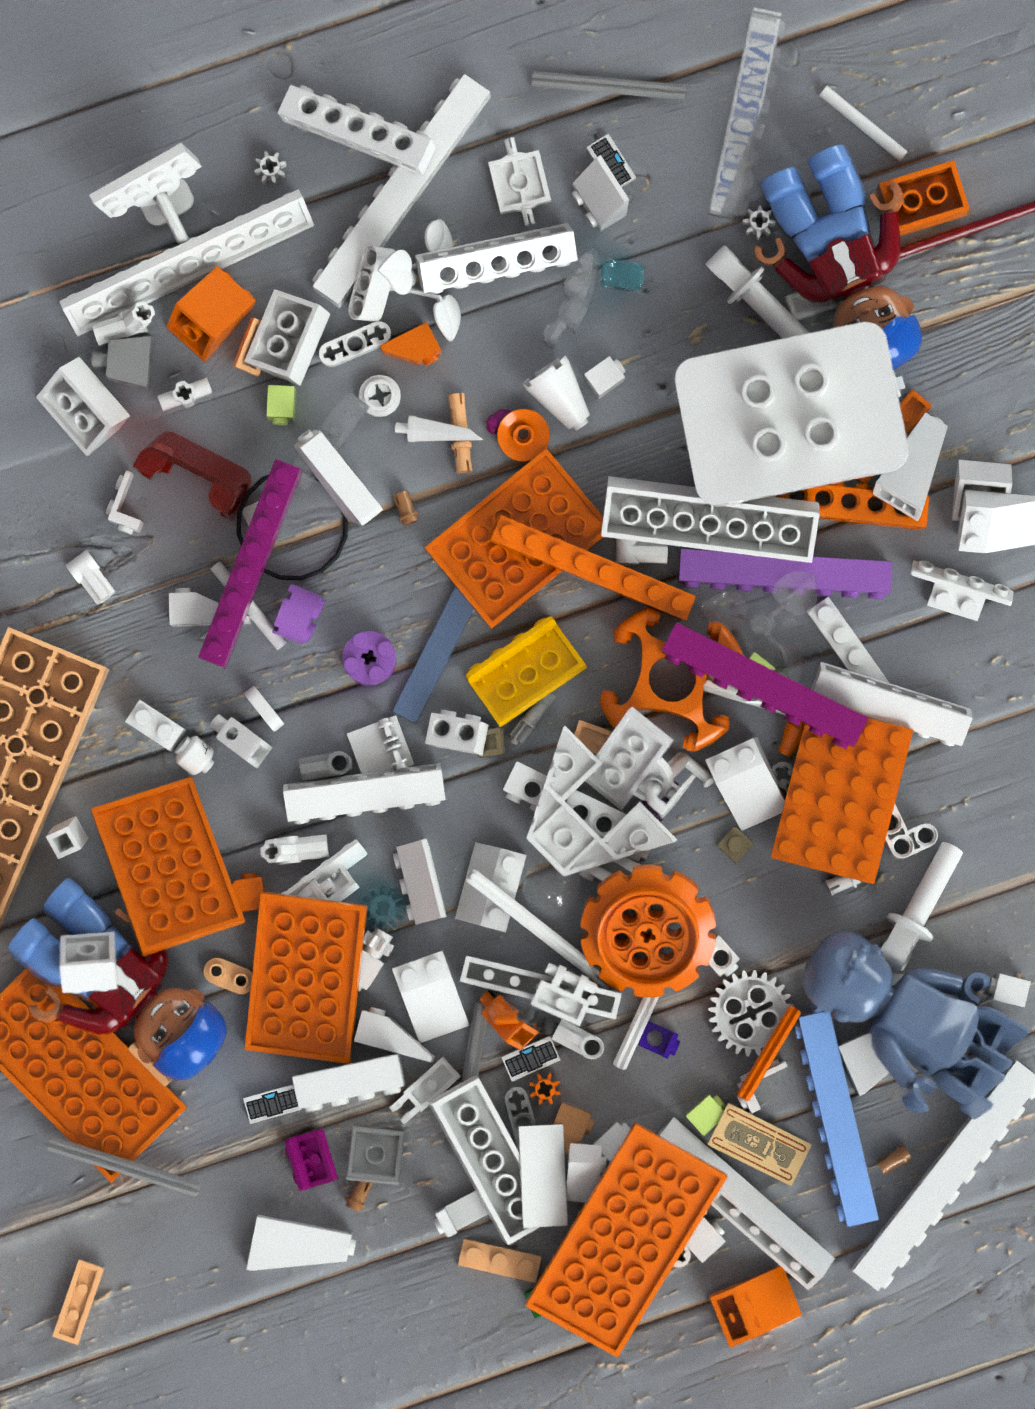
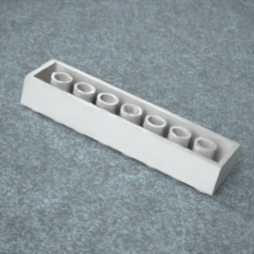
[601,476,820,563]

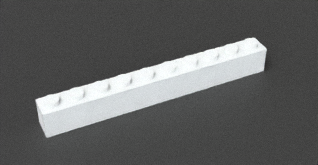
[312,74,490,309]
[851,1060,1035,1291]

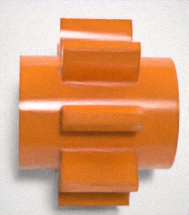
[529,1073,561,1105]

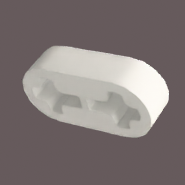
[243,685,284,732]

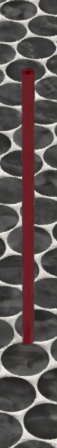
[899,201,1035,259]

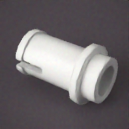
[825,875,861,896]

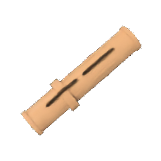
[448,393,473,474]

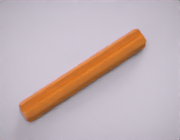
[737,1005,801,1101]

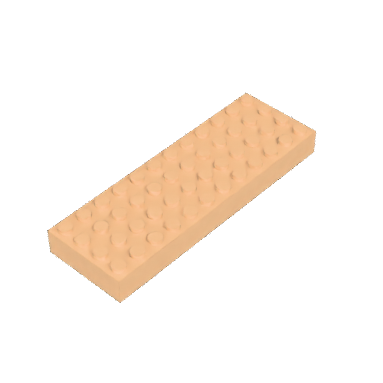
[0,627,109,929]

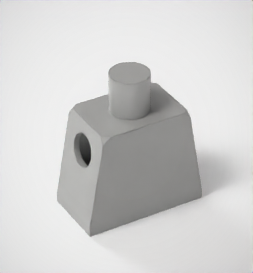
[92,337,154,390]

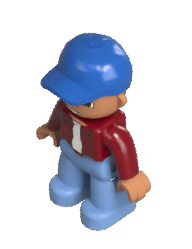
[754,144,922,370]
[8,877,227,1080]

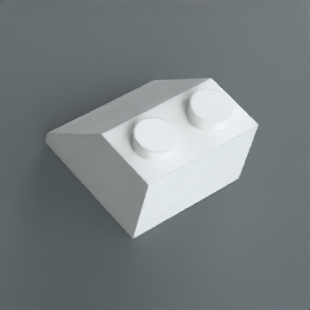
[952,460,1013,521]
[60,932,117,993]

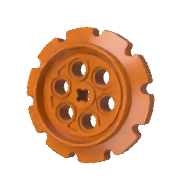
[580,865,716,997]

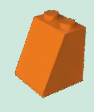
[166,266,256,362]

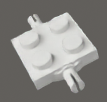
[488,138,551,227]

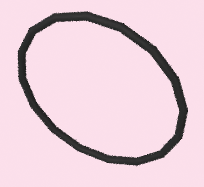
[236,470,348,581]

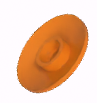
[497,409,550,461]

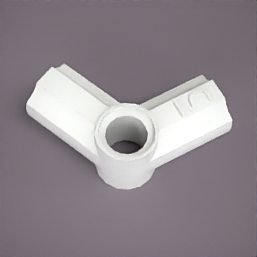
[92,301,155,347]
[260,835,329,865]

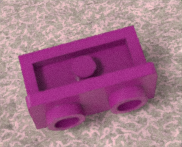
[285,1128,338,1191]

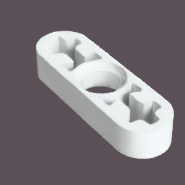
[319,321,391,367]

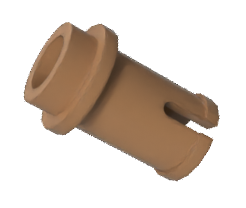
[392,490,419,526]
[876,1145,912,1175]
[345,1181,373,1212]

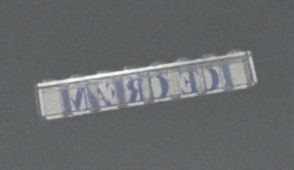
[708,7,787,221]

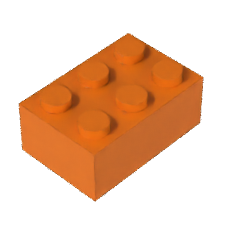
[876,160,970,236]

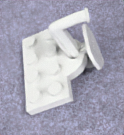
[90,143,202,245]
[585,707,715,819]

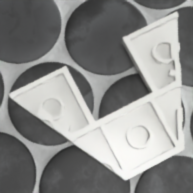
[526,726,677,877]

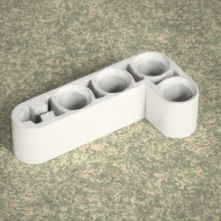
[885,804,938,859]

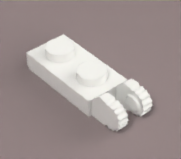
[389,1057,461,1124]

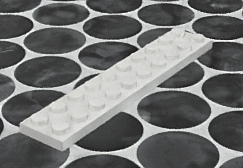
[59,189,314,337]

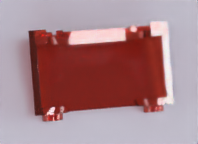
[133,431,252,522]

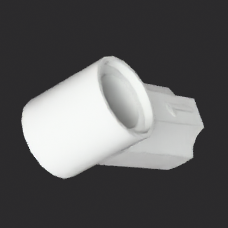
[616,538,668,566]
[65,549,115,605]
[552,1019,605,1060]

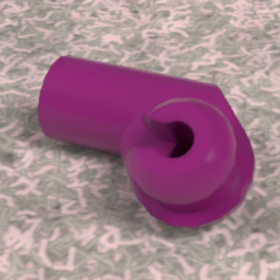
[486,409,513,434]

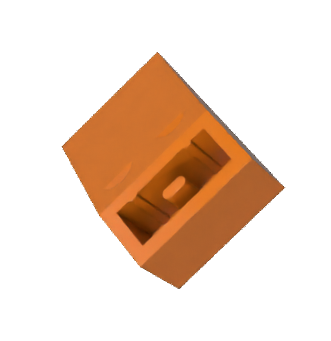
[708,1266,802,1348]

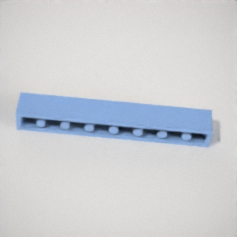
[794,1011,879,1227]

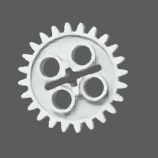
[708,970,794,1056]

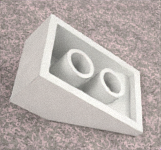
[571,155,629,232]
[957,489,1035,553]
[705,737,785,831]
[392,951,470,1043]

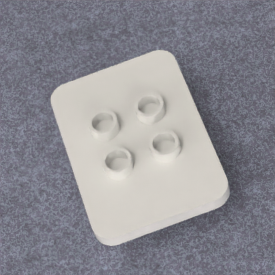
[675,322,908,507]

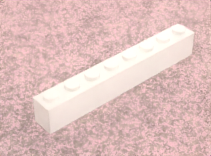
[658,1117,835,1290]

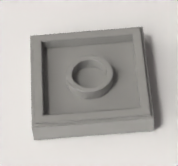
[346,1126,405,1185]

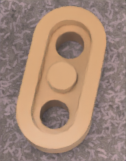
[204,958,252,994]

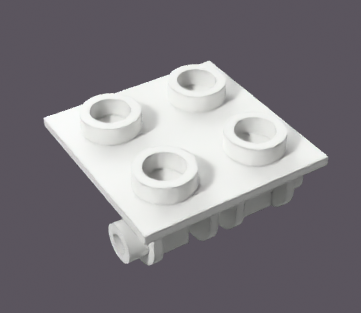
[347,715,415,774]

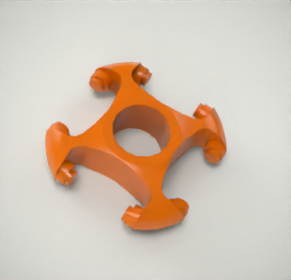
[599,607,744,752]

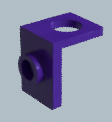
[638,1021,680,1059]

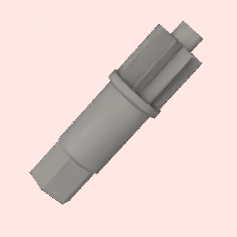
[509,693,556,746]

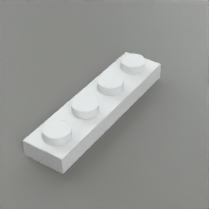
[806,596,889,683]

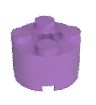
[272,584,326,644]
[342,631,396,686]

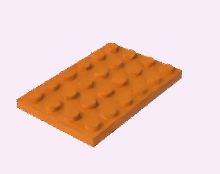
[424,448,604,630]
[771,718,913,884]
[91,776,245,956]
[244,892,367,1064]

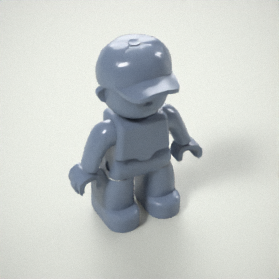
[802,930,1029,1119]

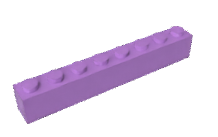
[678,549,892,600]

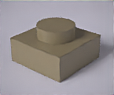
[477,728,505,758]
[717,826,754,863]

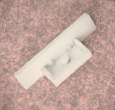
[910,560,1013,621]
[281,839,368,902]

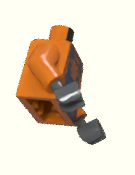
[479,990,558,1051]

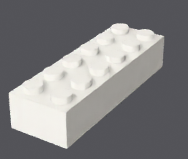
[428,1076,539,1245]

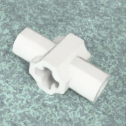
[158,378,213,411]

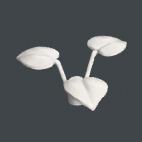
[377,219,461,342]

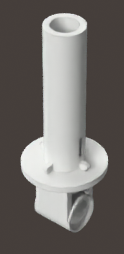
[705,245,810,339]
[881,842,963,972]

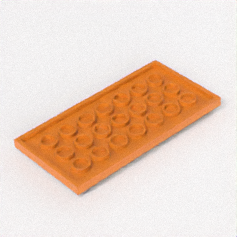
[0,969,188,1183]
[525,1122,728,1358]

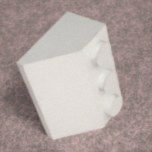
[244,289,330,386]
[36,357,130,456]
[393,839,447,925]
[455,842,526,932]

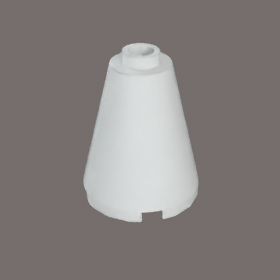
[523,355,590,431]

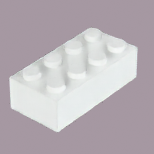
[292,1053,406,1112]

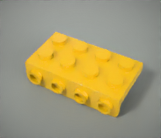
[465,616,587,727]

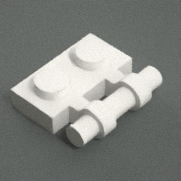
[531,963,598,1026]

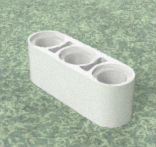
[348,246,395,322]

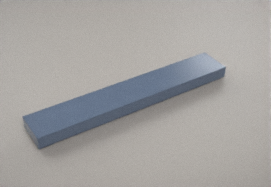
[393,586,474,724]

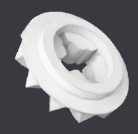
[359,375,401,417]

